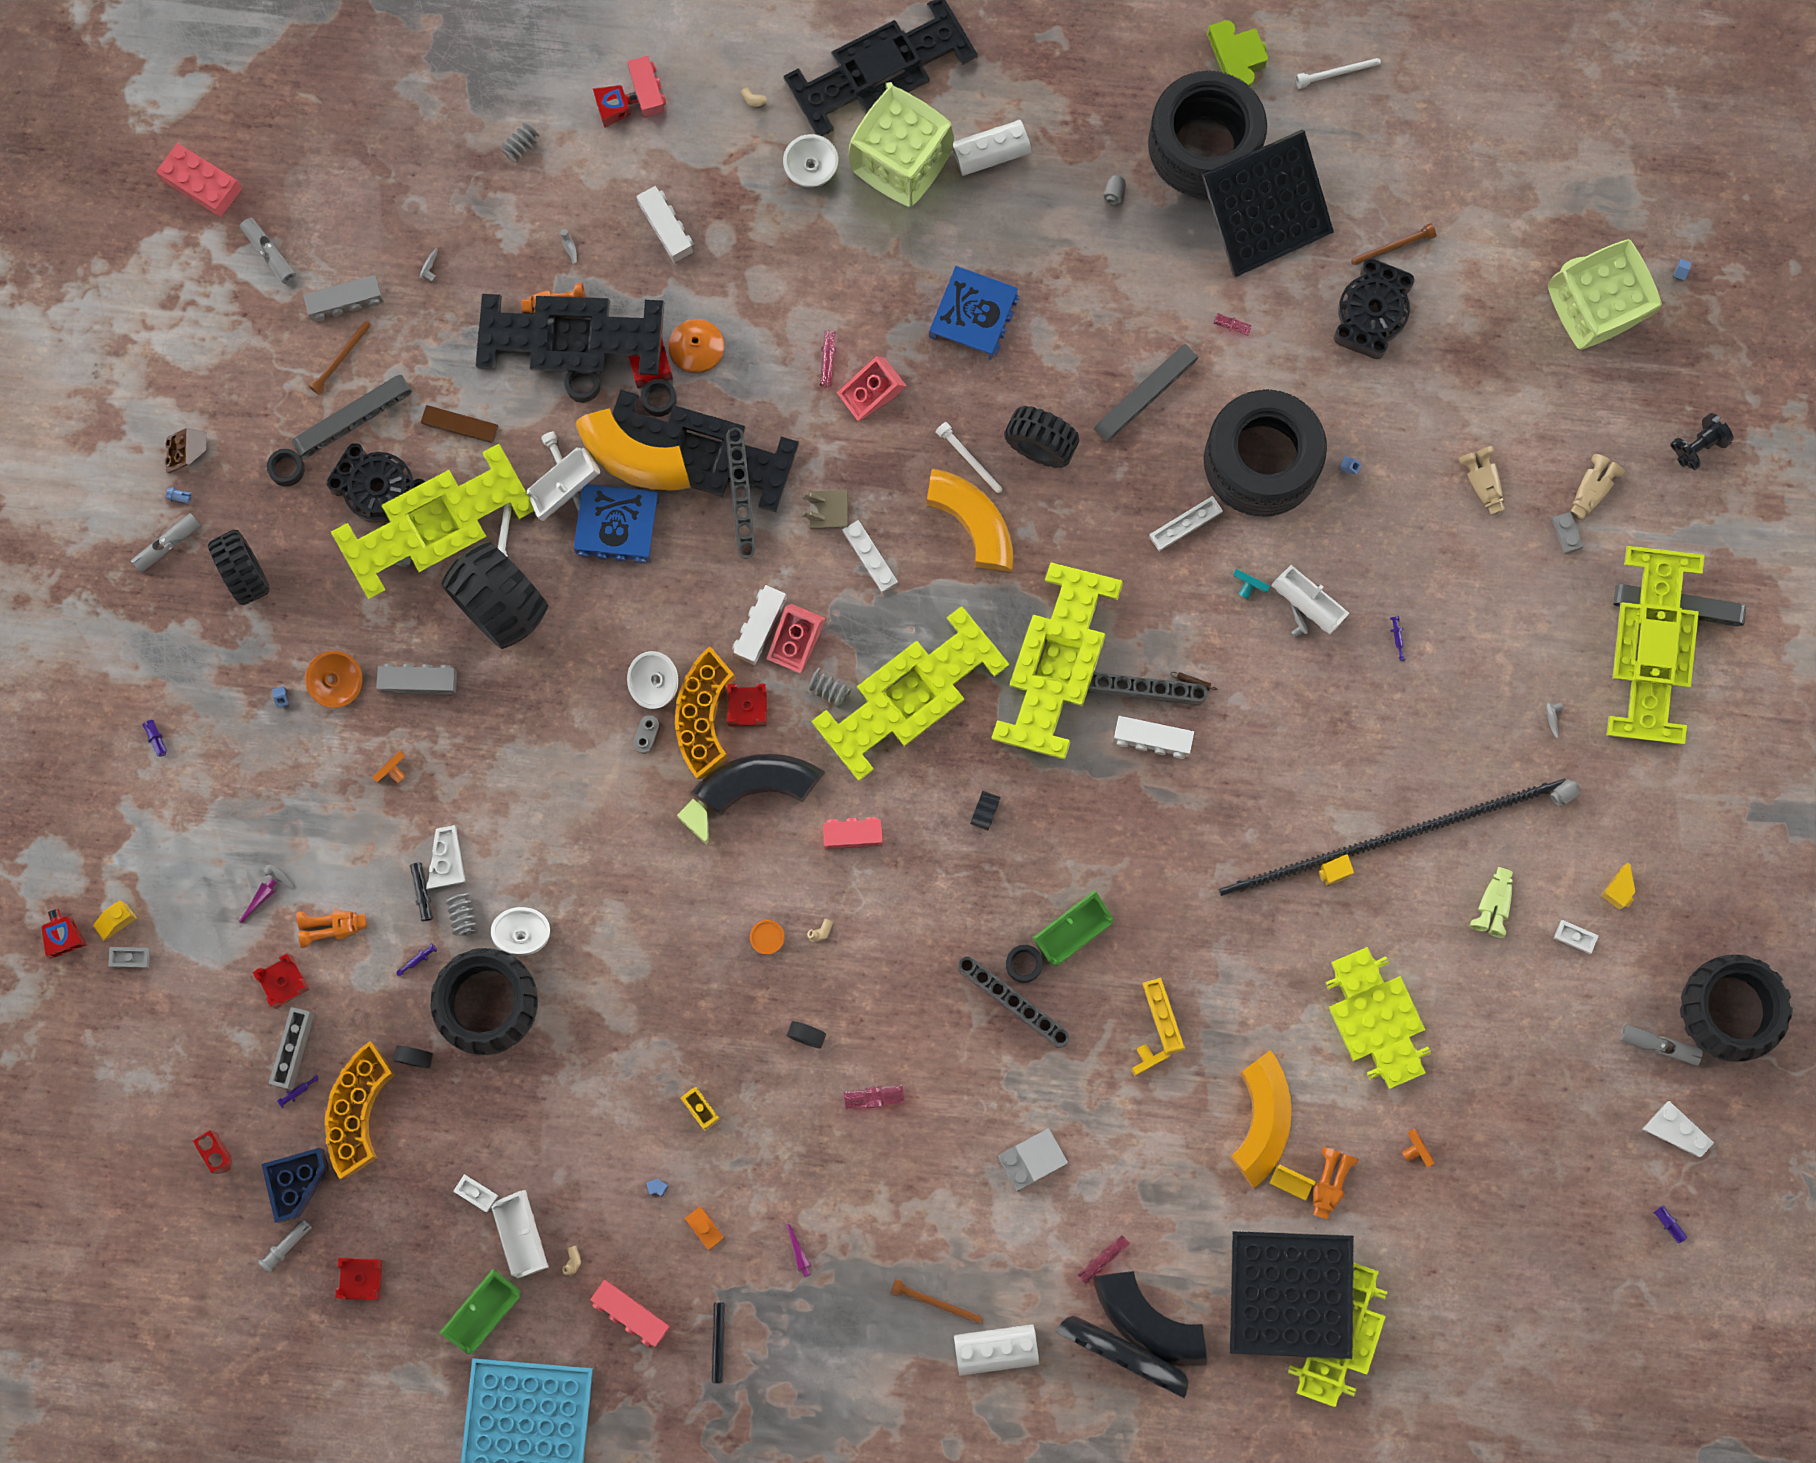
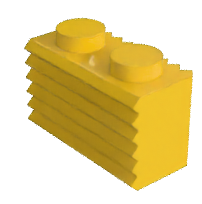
[680,1087,720,1131]

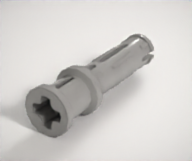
[258,1219,312,1274]

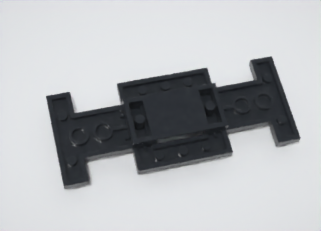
[783,0,978,136]
[475,294,665,375]
[612,389,799,513]

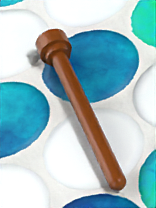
[1351,223,1436,265]
[308,321,370,395]
[890,1279,983,1324]

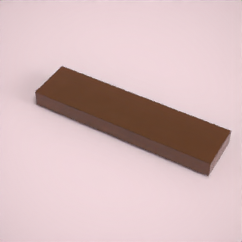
[421,405,498,444]

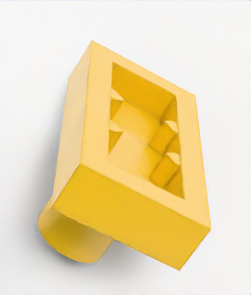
[1131,1043,1170,1076]

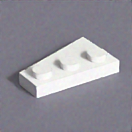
[426,825,466,890]
[1641,1101,1714,1157]

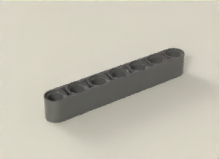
[1094,344,1198,443]
[292,375,412,459]
[726,427,756,559]
[1613,584,1746,626]
[1087,672,1208,705]
[958,956,1070,1048]

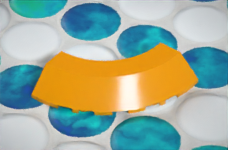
[1230,1050,1292,1189]

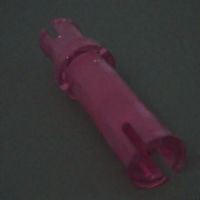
[820,330,836,387]
[1077,1235,1130,1284]

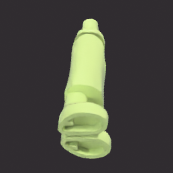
[1470,867,1513,938]

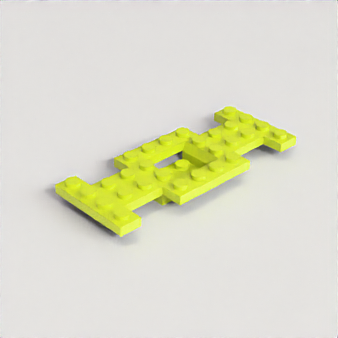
[330,444,535,599]
[1606,546,1705,745]
[992,563,1123,760]
[811,606,1009,782]

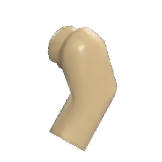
[741,87,767,107]
[807,919,833,942]
[562,1246,581,1276]

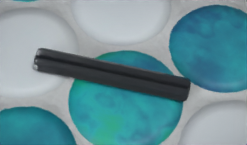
[712,1302,725,1383]

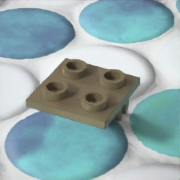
[802,490,848,529]

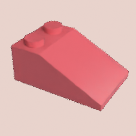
[837,356,907,421]
[766,604,826,674]

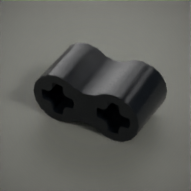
[970,791,1001,831]

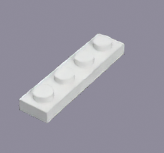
[1149,496,1223,552]
[842,520,898,593]

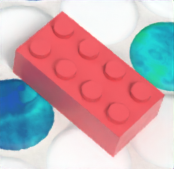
[156,143,242,218]

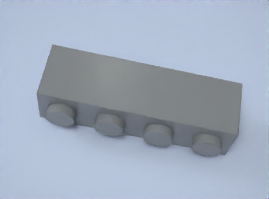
[303,275,384,322]
[376,664,457,695]
[269,1007,315,1090]

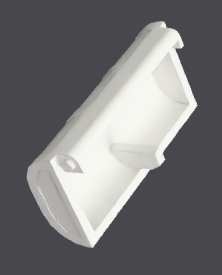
[952,119,1032,176]
[527,447,601,521]
[1271,565,1349,635]
[491,1190,549,1278]
[954,1324,1039,1376]

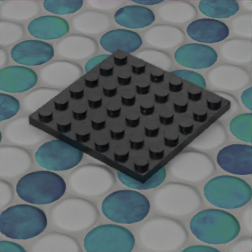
[1202,129,1334,277]
[1230,1231,1354,1359]

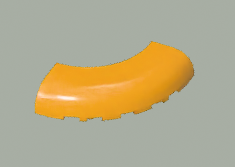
[575,408,691,491]
[927,468,1013,572]
[675,646,736,780]
[325,1041,396,1180]

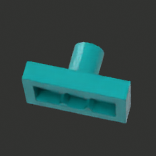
[1233,569,1270,599]

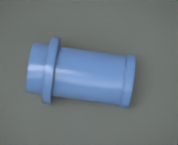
[166,487,192,504]

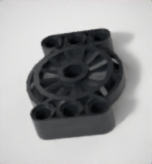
[1334,259,1415,359]
[326,443,426,523]

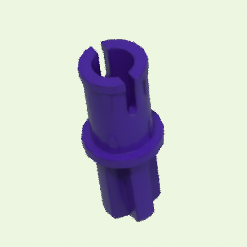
[142,720,167,757]
[1653,1205,1687,1244]

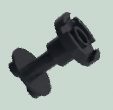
[1670,413,1734,470]

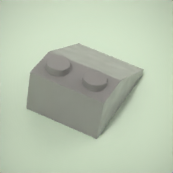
[997,1128,1068,1192]

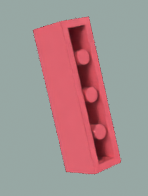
[590,1280,671,1348]

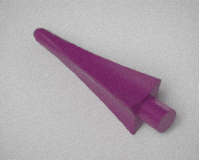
[239,878,277,923]
[786,1224,811,1277]

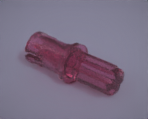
[1214,313,1251,335]

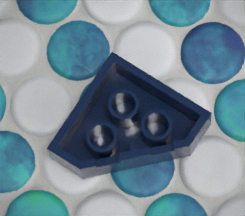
[261,1148,329,1223]

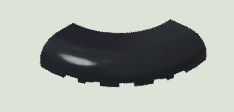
[691,754,825,815]
[1093,1271,1207,1366]
[1056,1316,1188,1398]

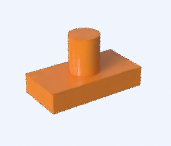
[372,751,406,784]
[1402,1128,1435,1167]
[684,1206,724,1250]

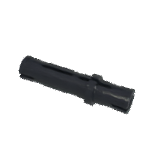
[409,862,434,922]

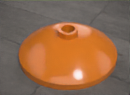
[669,319,724,373]
[305,651,363,708]

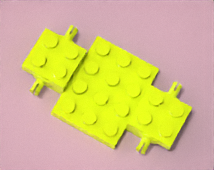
[1325,947,1431,1089]
[1288,1263,1388,1408]

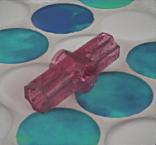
[844,1085,904,1109]

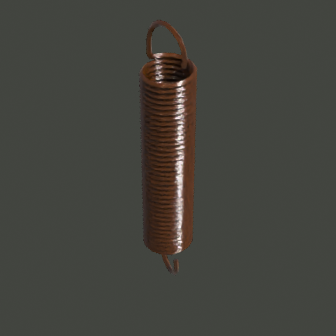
[1171,672,1217,691]

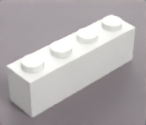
[636,186,694,263]
[732,585,787,666]
[1113,716,1194,759]

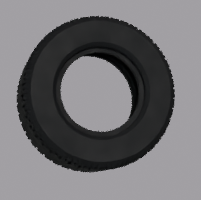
[1148,70,1267,198]
[1204,389,1327,517]

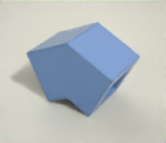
[1673,259,1691,281]
[1339,456,1362,474]
[272,686,289,708]
[646,1179,669,1196]

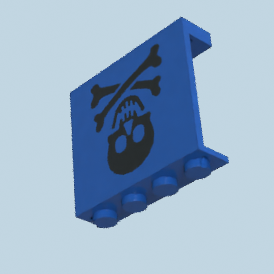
[929,266,1020,360]
[574,484,659,564]

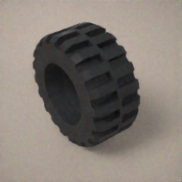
[1004,406,1080,468]
[208,529,270,605]

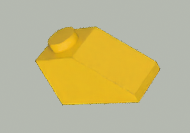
[1319,854,1354,886]
[1601,863,1635,910]
[93,900,137,941]

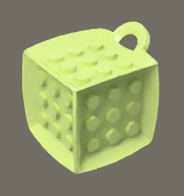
[849,82,954,207]
[1548,239,1662,350]

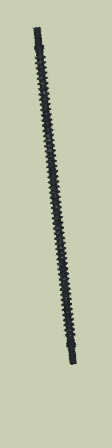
[1219,778,1566,896]

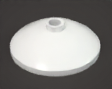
[783,134,838,187]
[627,651,678,709]
[491,907,550,956]

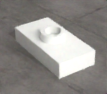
[1553,920,1599,954]
[453,1174,498,1213]

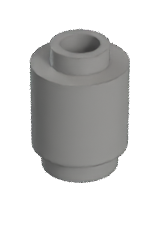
[1104,176,1126,205]
[1550,779,1580,807]

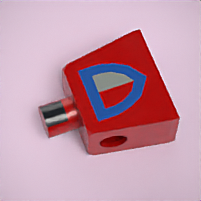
[593,85,639,127]
[41,909,87,959]

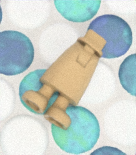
[1459,446,1505,515]
[1570,454,1625,520]

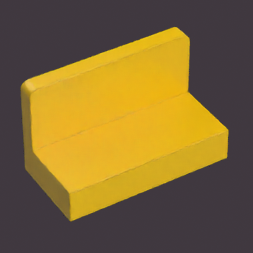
[1269,1164,1316,1201]

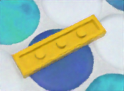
[1142,978,1185,1056]

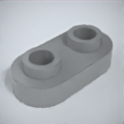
[633,715,660,754]

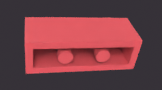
[627,56,666,118]
[823,817,883,849]

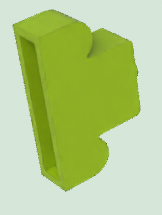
[1207,20,1268,88]

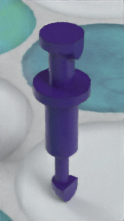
[1390,616,1405,661]
[396,943,437,976]
[277,1075,318,1108]

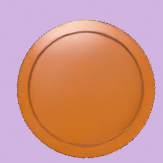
[750,920,785,955]

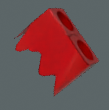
[193,1130,232,1174]

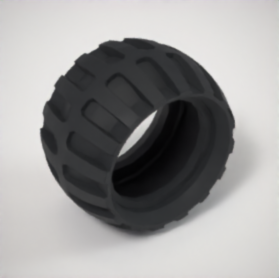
[441,541,549,649]
[430,948,538,1055]
[1680,954,1793,1062]

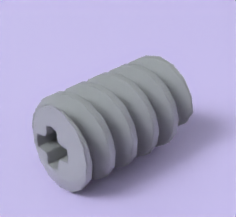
[500,122,539,163]
[809,668,852,707]
[446,893,477,936]

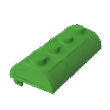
[1032,890,1113,966]
[439,1269,521,1355]

